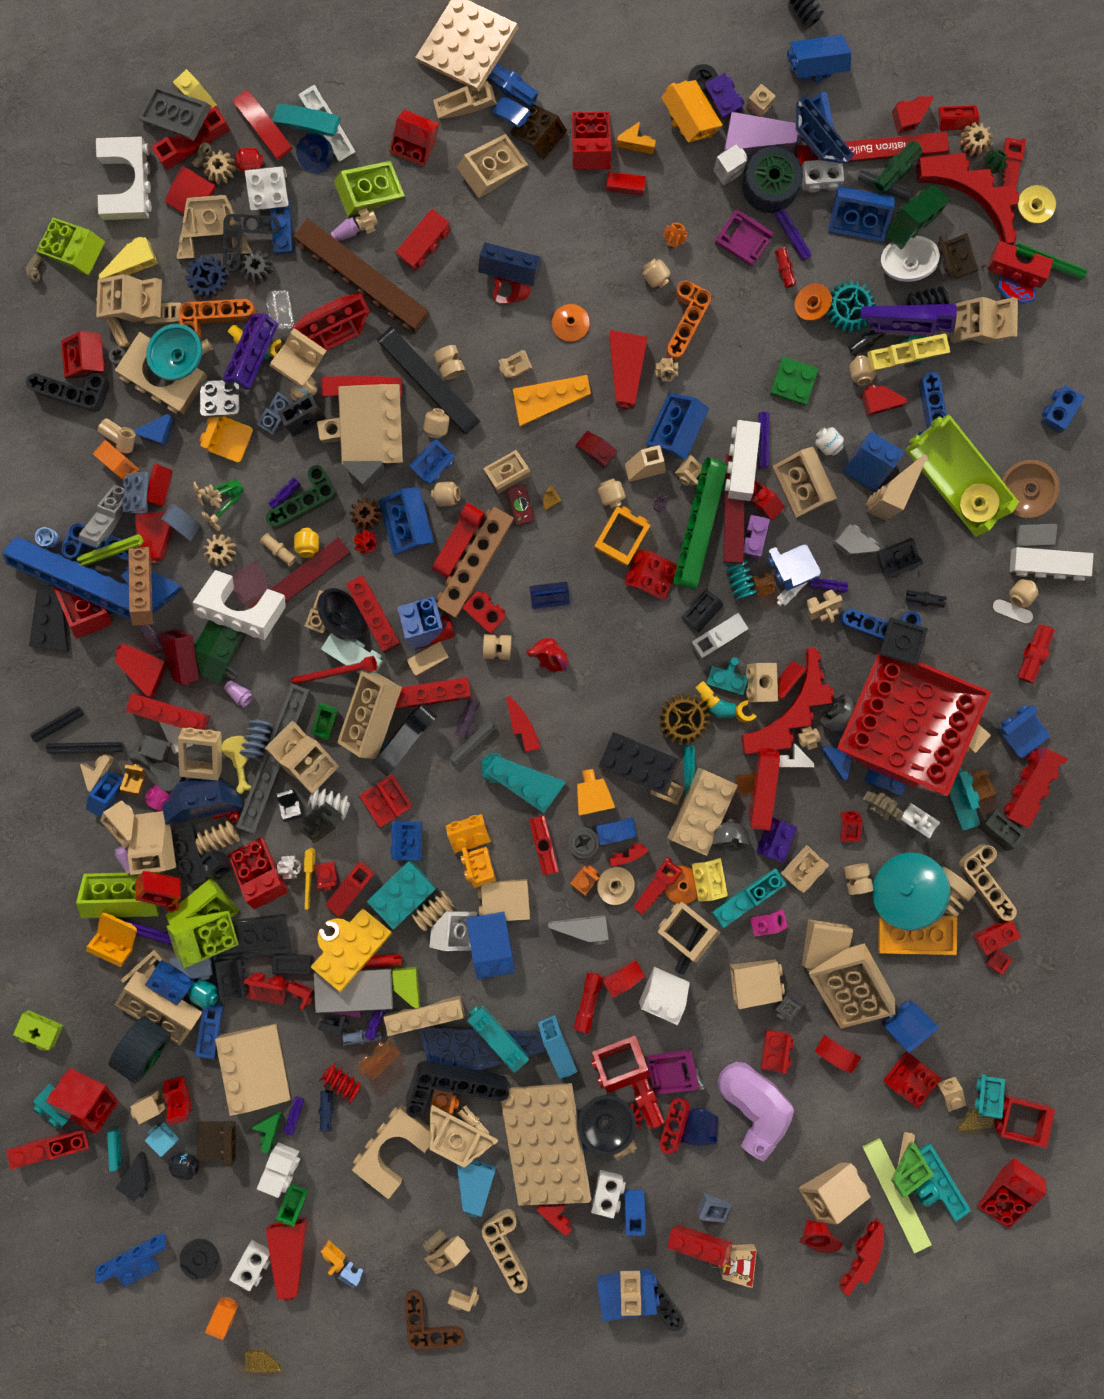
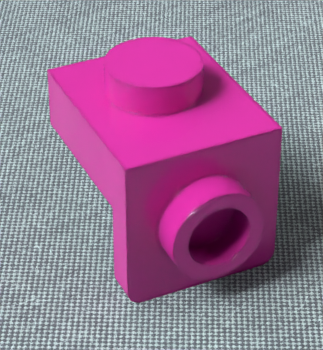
[145,785,170,811]

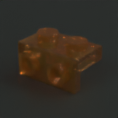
[358,1039,401,1080]

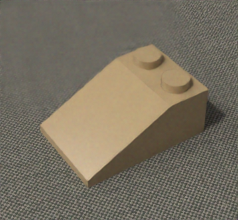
[456,134,528,198]

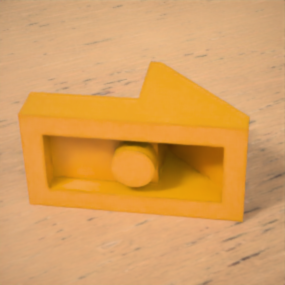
[616,122,656,154]

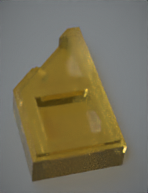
[957,1108,995,1131]
[245,1350,282,1372]

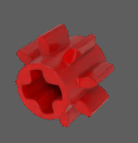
[353,529,378,555]

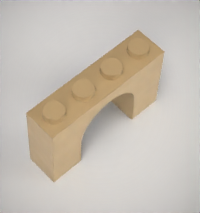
[115,332,208,415]
[352,1104,430,1199]

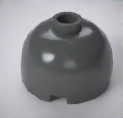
[820,694,856,732]
[711,819,749,851]

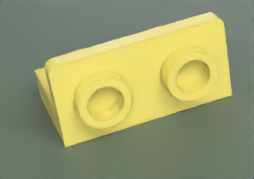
[692,858,728,901]

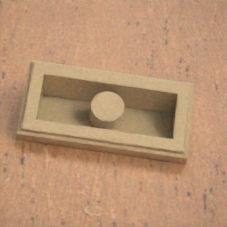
[407,641,449,677]

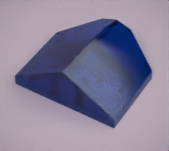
[678,1108,718,1146]

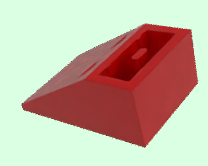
[572,111,611,170]
[228,837,288,910]
[977,1158,1046,1229]

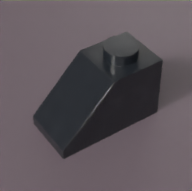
[115,1151,150,1202]

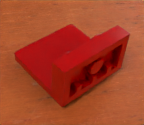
[244,972,289,1005]
[883,1051,941,1108]

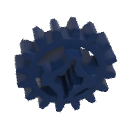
[185,255,228,299]

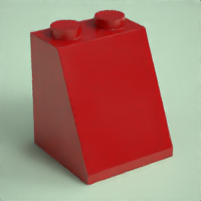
[46,1068,119,1135]

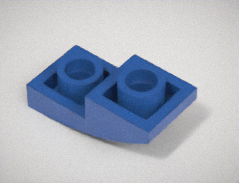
[491,97,531,127]

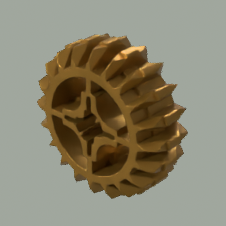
[658,693,710,745]

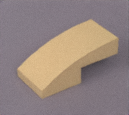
[620,1271,641,1316]

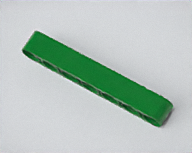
[674,457,727,590]

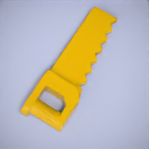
[304,848,316,910]

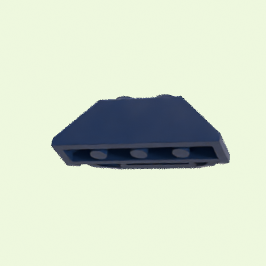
[795,94,854,164]
[162,777,243,825]

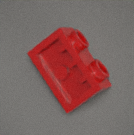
[760,1029,794,1074]

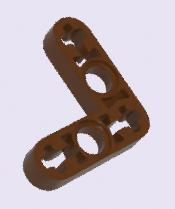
[405,1290,464,1350]

